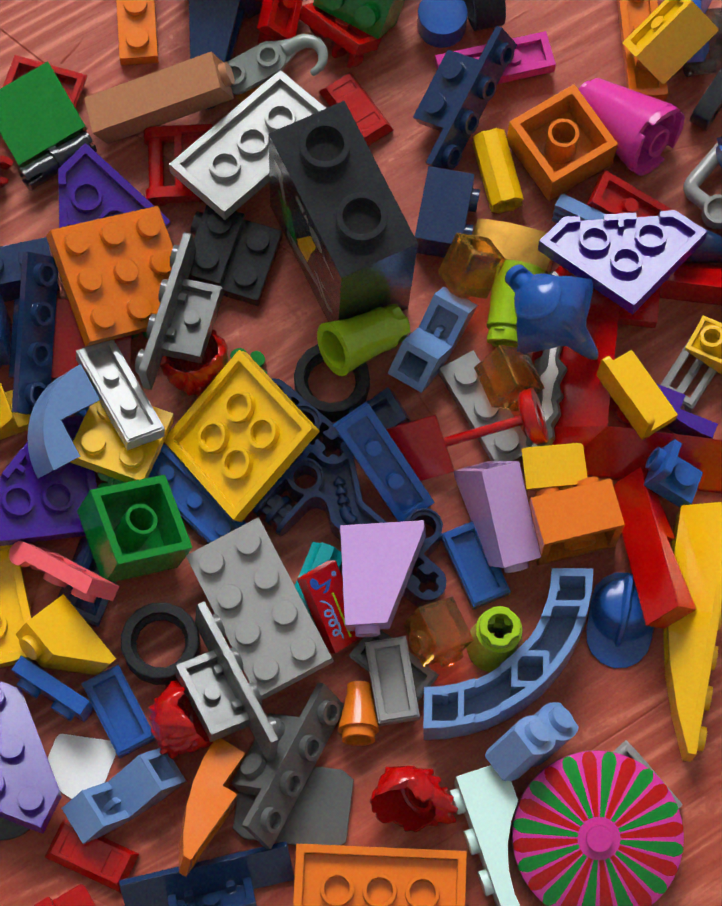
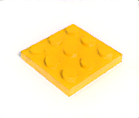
[164,350,320,522]

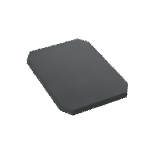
[233,766,354,845]

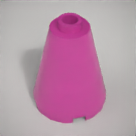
[578,78,685,176]

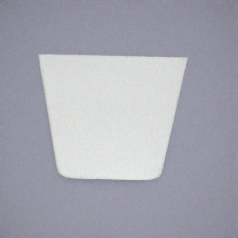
[48,734,116,799]

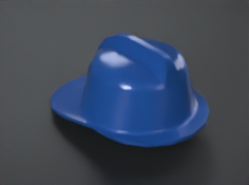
[586,573,654,668]

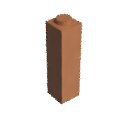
[84,51,235,144]

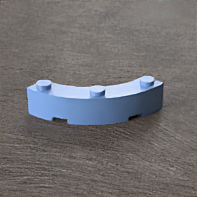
[423,568,593,740]

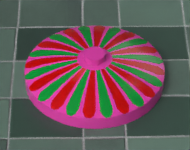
[512,750,684,906]

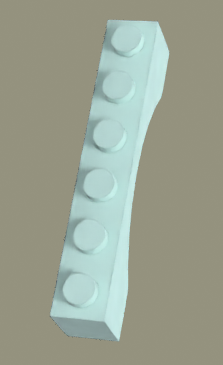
[450,765,520,906]

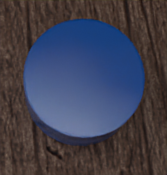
[417,0,467,48]

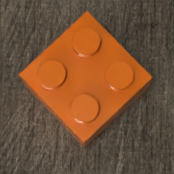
[507,84,618,201]
[529,477,625,566]

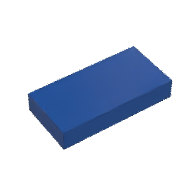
[441,521,511,610]
[81,664,156,759]

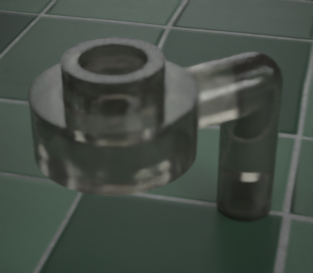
[683,7,722,77]

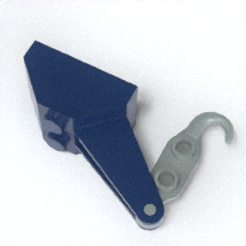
[189,0,329,110]

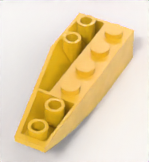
[663,502,722,762]

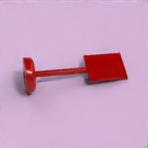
[386,388,549,481]

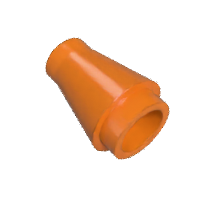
[338,681,380,746]

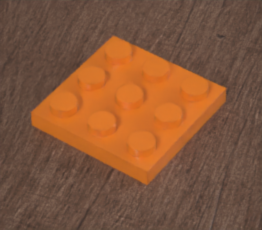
[46,206,173,347]

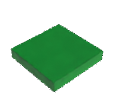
[0,61,87,167]

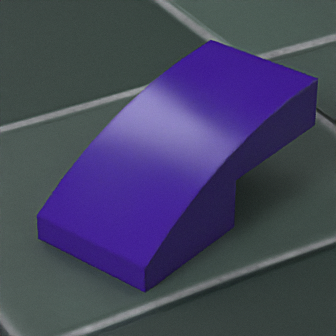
[656,383,718,438]

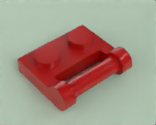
[144,124,213,207]

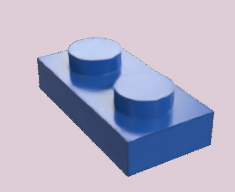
[12,656,94,723]

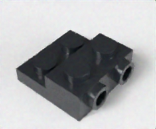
[188,205,283,306]

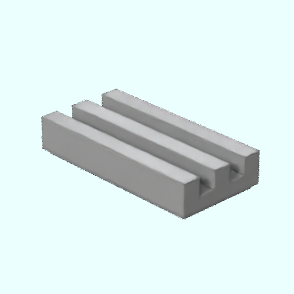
[661,339,717,413]

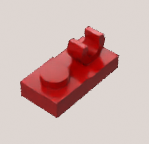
[299,3,382,69]
[587,170,671,217]

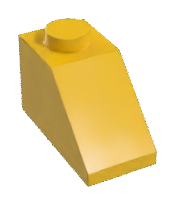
[15,594,116,675]

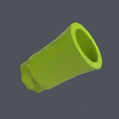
[487,260,545,350]
[317,304,410,376]
[466,606,523,672]

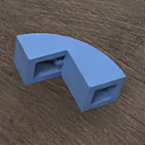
[388,287,478,393]
[27,364,100,478]
[61,747,186,844]

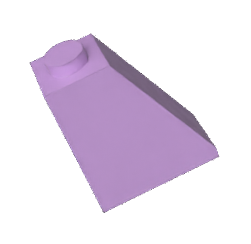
[453,461,541,573]
[340,520,426,637]

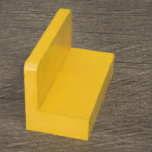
[622,0,718,84]
[596,350,678,440]

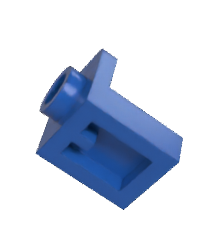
[643,439,703,508]

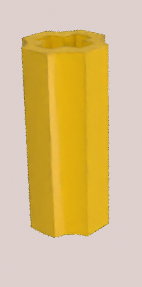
[472,128,524,214]

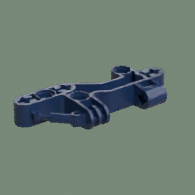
[253,378,447,610]

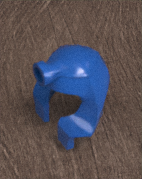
[505,264,599,360]

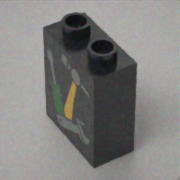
[268,101,418,322]

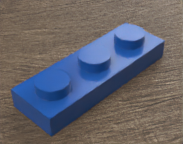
[333,402,435,522]

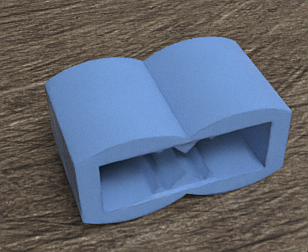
[485,702,579,781]

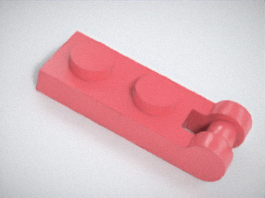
[9,541,119,603]

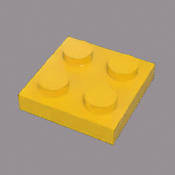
[70,401,174,482]

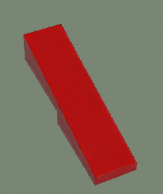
[613,467,697,629]

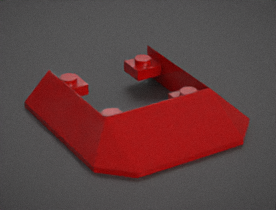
[523,262,722,494]

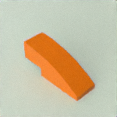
[179,738,245,877]

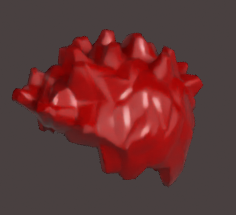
[160,330,228,397]
[149,677,213,759]
[370,765,458,832]

